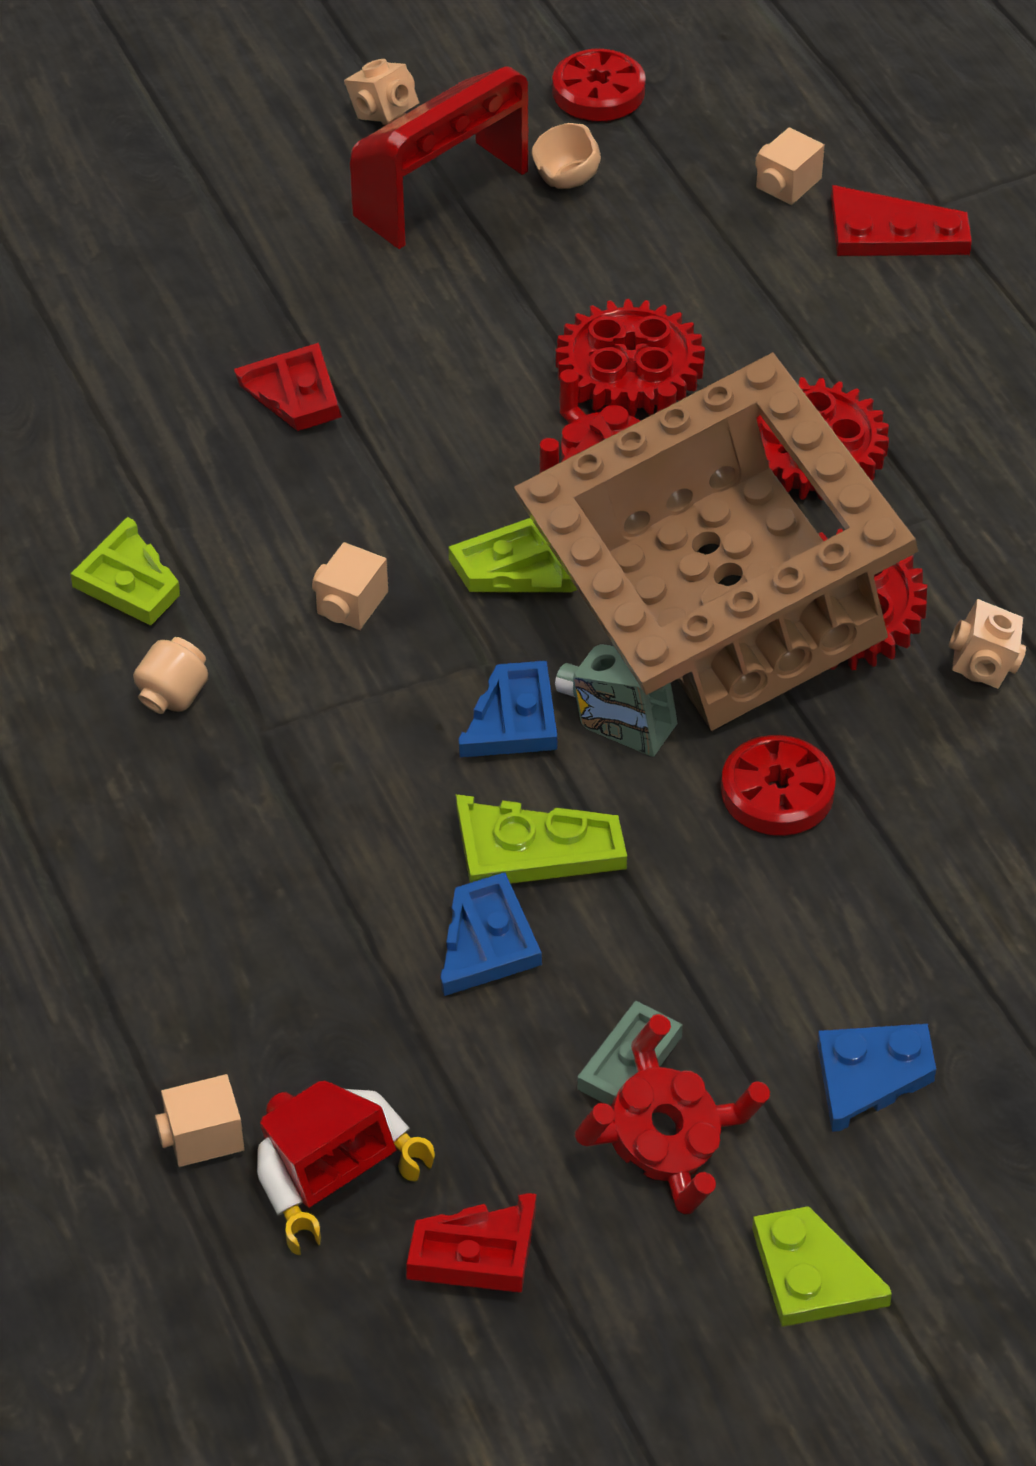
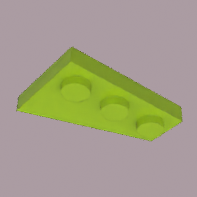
[456,794,627,883]

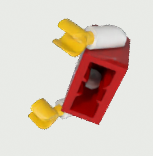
[257,1081,435,1255]

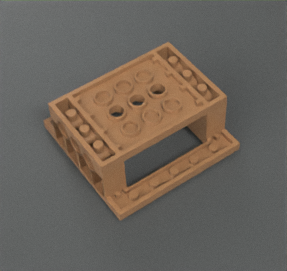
[514,352,918,731]

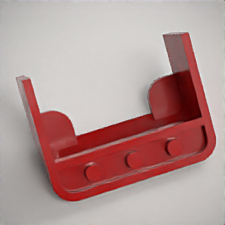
[350,67,528,249]

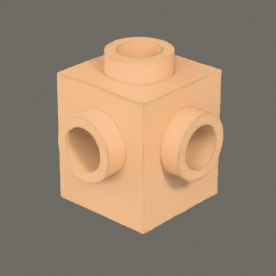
[344,59,419,125]
[949,599,1026,689]

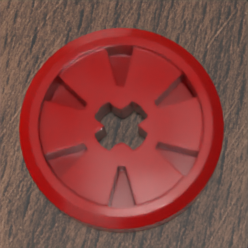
[552,49,645,121]
[721,735,836,835]

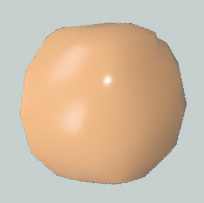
[531,123,601,189]

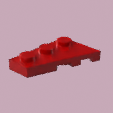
[831,185,972,256]

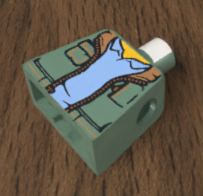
[555,644,678,757]

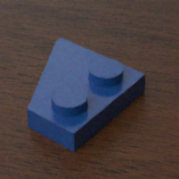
[459,661,557,757]
[441,872,542,996]
[817,1024,936,1132]

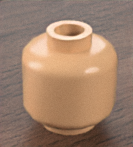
[133,637,208,714]

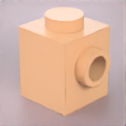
[755,127,825,205]
[312,542,388,630]
[155,1074,244,1167]

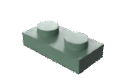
[577,1001,683,1106]

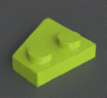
[71,517,180,625]
[448,518,577,592]
[752,1206,892,1327]

